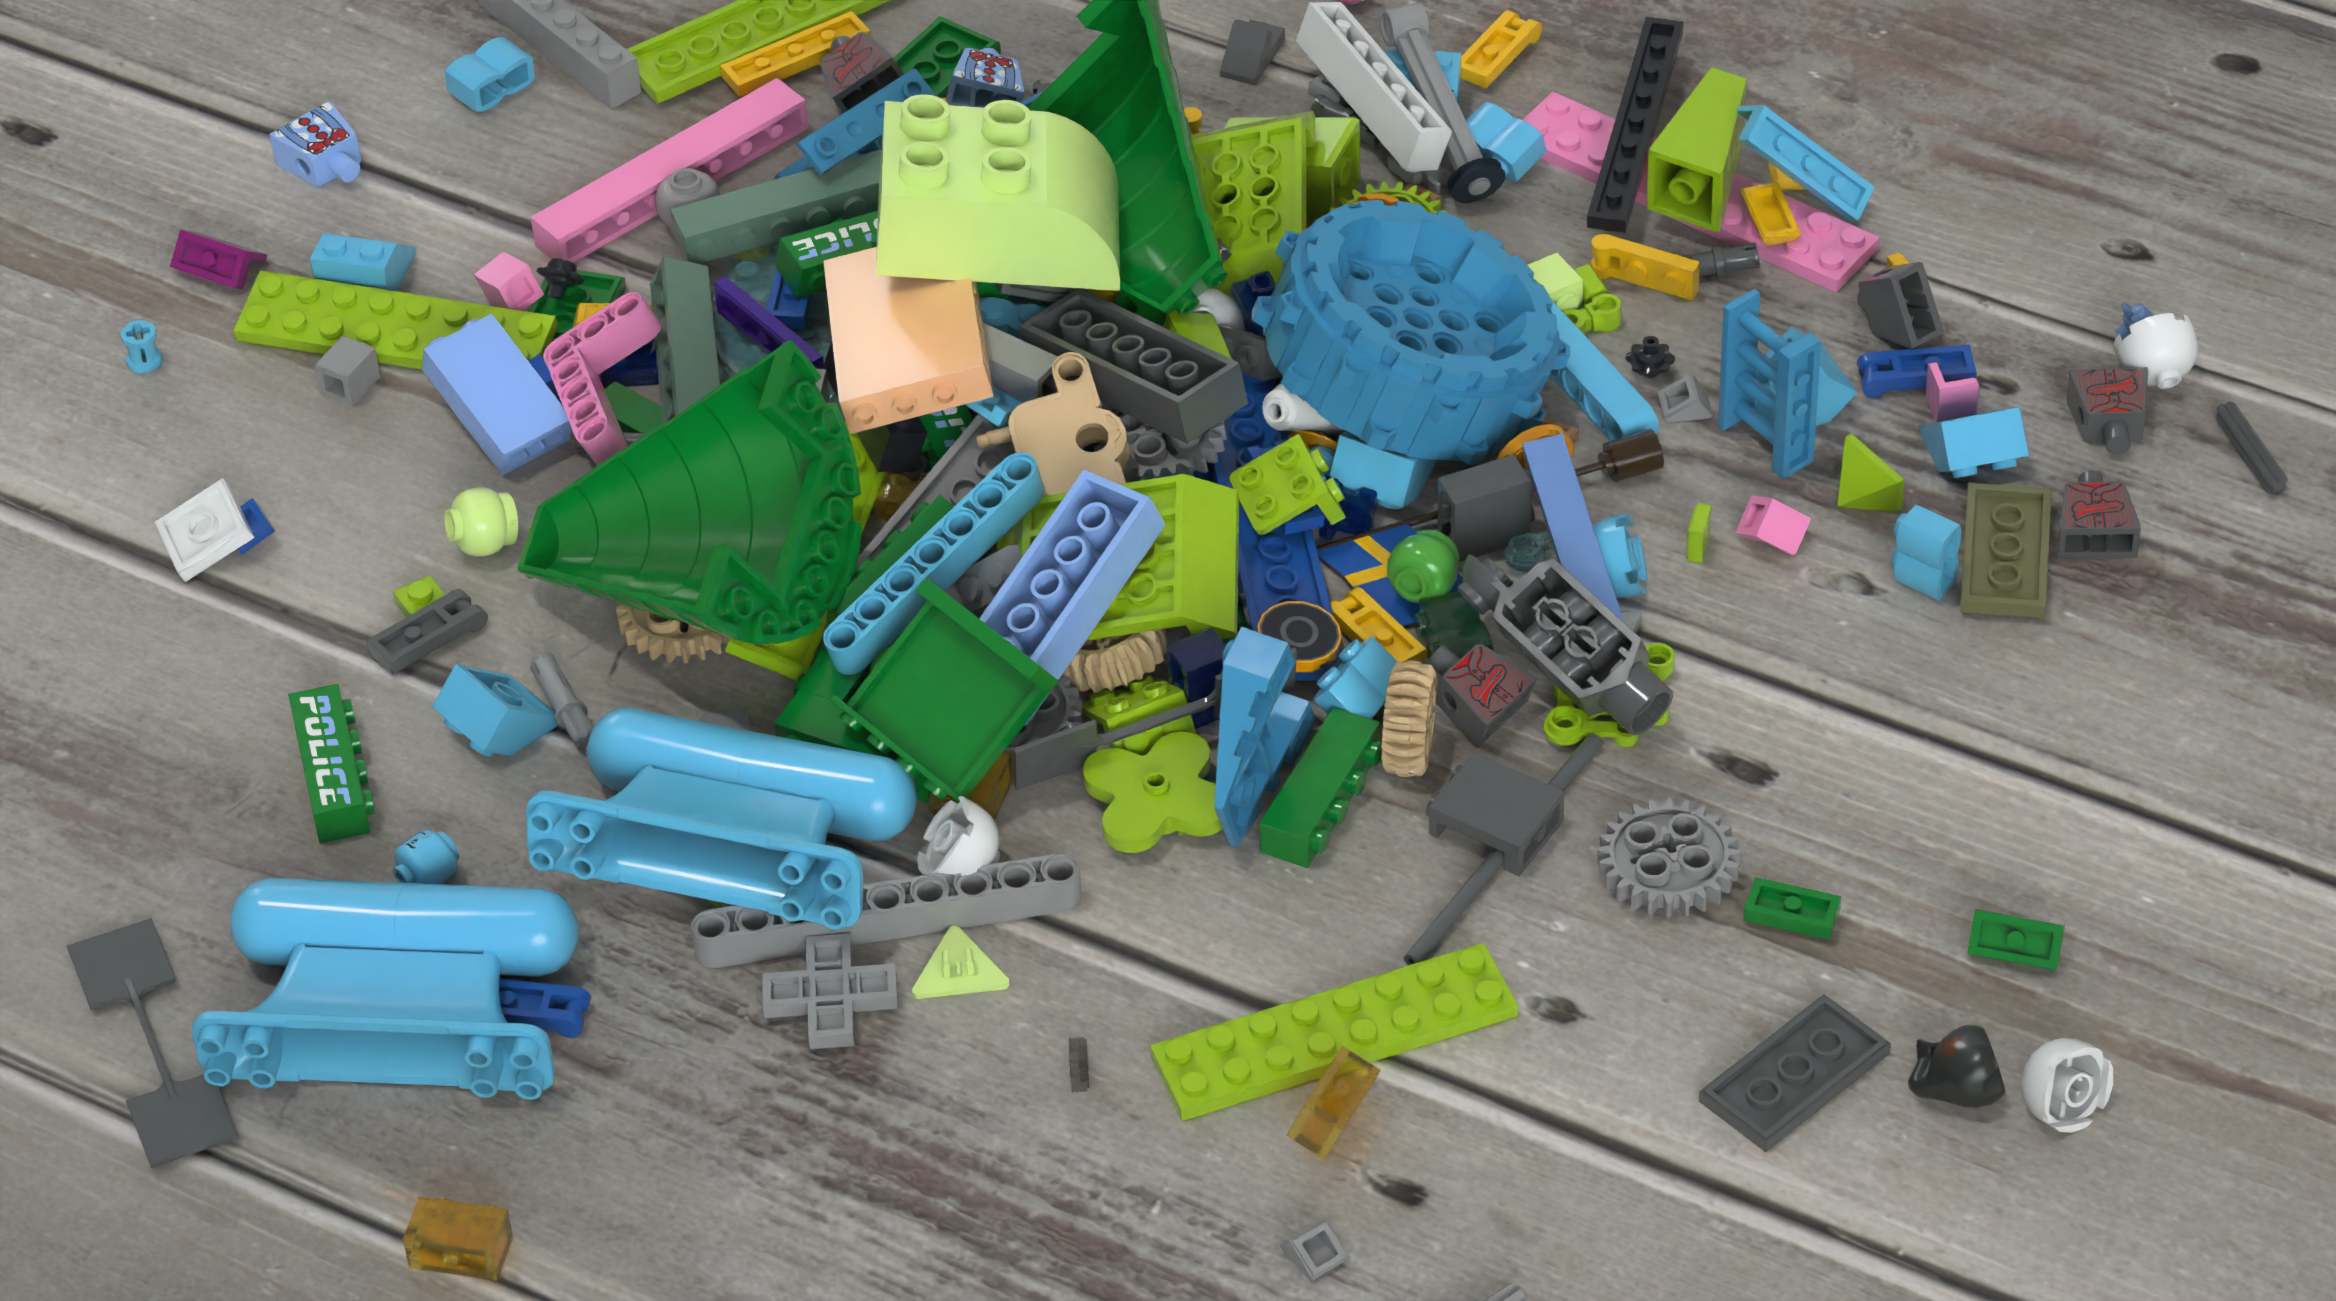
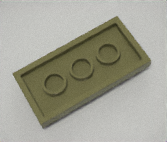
[1960,483,2052,618]

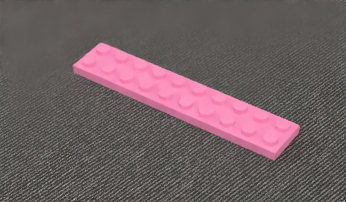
[1523,91,1880,293]

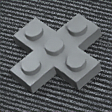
[762,933,898,1049]

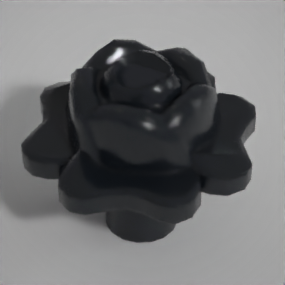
[536,258,584,300]
[1625,336,1675,378]

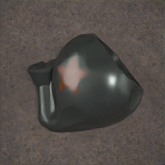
[1908,1025,2006,1107]

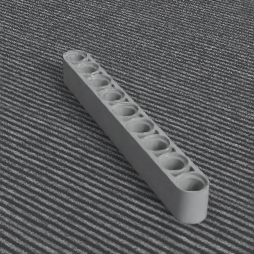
[691,853,1082,968]

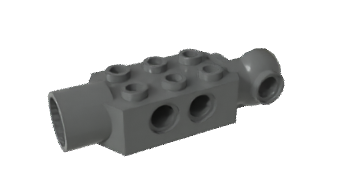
[1457,554,1673,735]

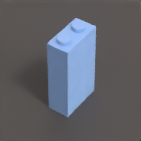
[422,314,571,476]

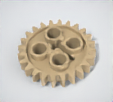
[616,603,730,663]

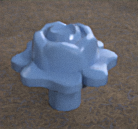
[2115,302,2154,341]

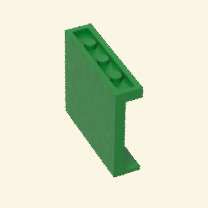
[830,578,1058,802]

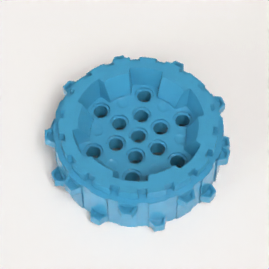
[1252,200,1570,465]

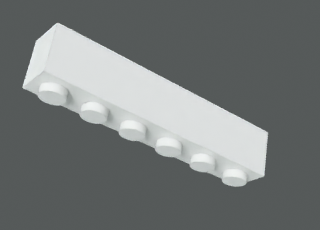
[1296,2,1452,173]

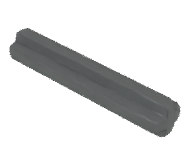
[2215,401,2288,494]

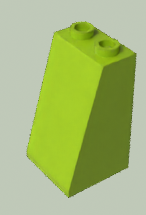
[1647,67,1747,233]
[1224,117,1361,222]

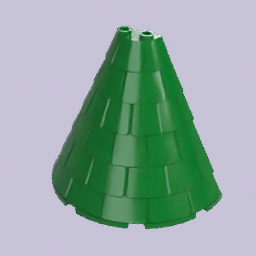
[1027,0,1228,316]
[517,340,862,645]

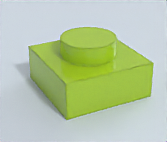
[393,575,445,617]

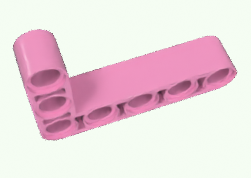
[543,292,662,466]

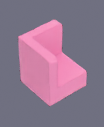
[474,252,544,311]
[1925,362,1979,422]
[1735,495,1811,555]

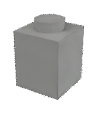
[315,336,380,406]

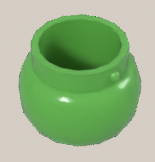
[1387,530,1459,605]

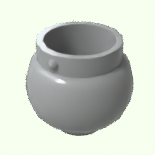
[655,168,720,236]

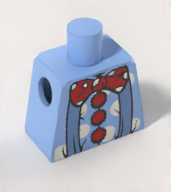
[945,48,1024,108]
[269,101,361,186]

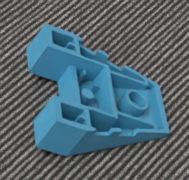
[1214,627,1316,847]

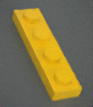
[720,11,871,97]

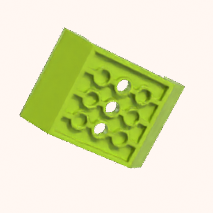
[1191,111,1315,316]
[997,474,1239,643]

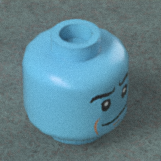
[393,829,460,884]

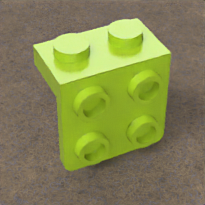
[1229,434,1346,535]
[1082,674,1196,756]

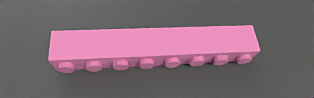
[531,78,809,263]

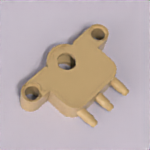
[976,352,1130,496]

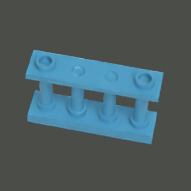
[773,68,937,180]
[1718,289,1821,479]

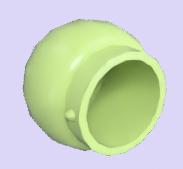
[444,487,518,557]

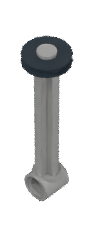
[1379,2,1505,203]

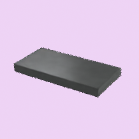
[1699,994,1891,1152]

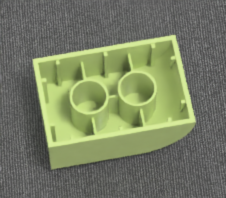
[876,95,1120,291]

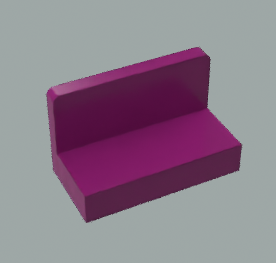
[170,229,267,290]

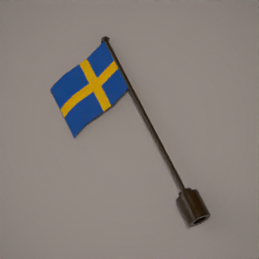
[1316,429,1664,629]

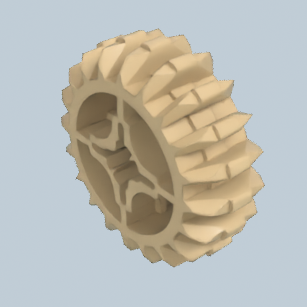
[1062,629,1168,693]
[1381,660,1437,778]

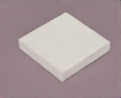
[155,478,255,582]

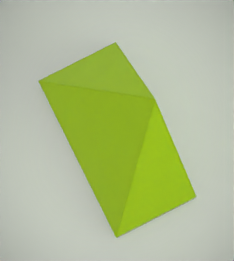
[1837,433,1905,513]

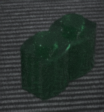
[1413,591,1494,662]

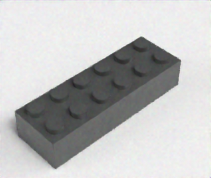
[1019,288,1248,444]

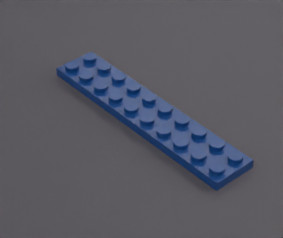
[1209,373,1342,681]

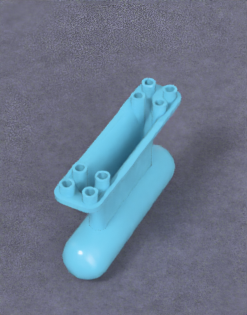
[526,708,918,930]
[192,878,579,1100]

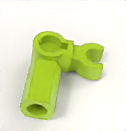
[1562,264,1622,335]

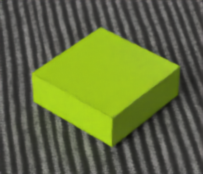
[1686,503,1712,563]

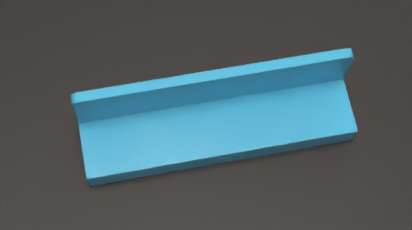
[1736,105,1875,221]

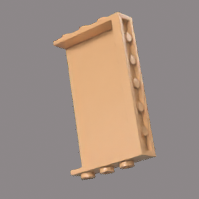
[823,247,994,434]

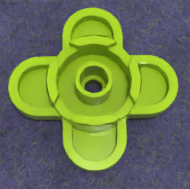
[1083,731,1223,853]

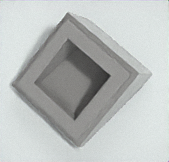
[1657,374,1713,423]
[1280,1218,1350,1282]

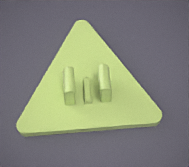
[912,925,1010,999]

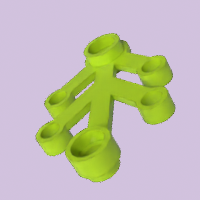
[1543,643,1675,747]

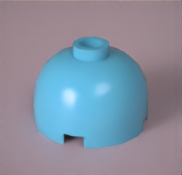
[1593,513,1648,598]

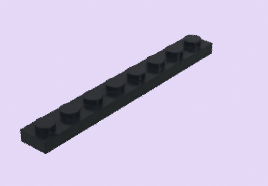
[1587,17,1684,233]

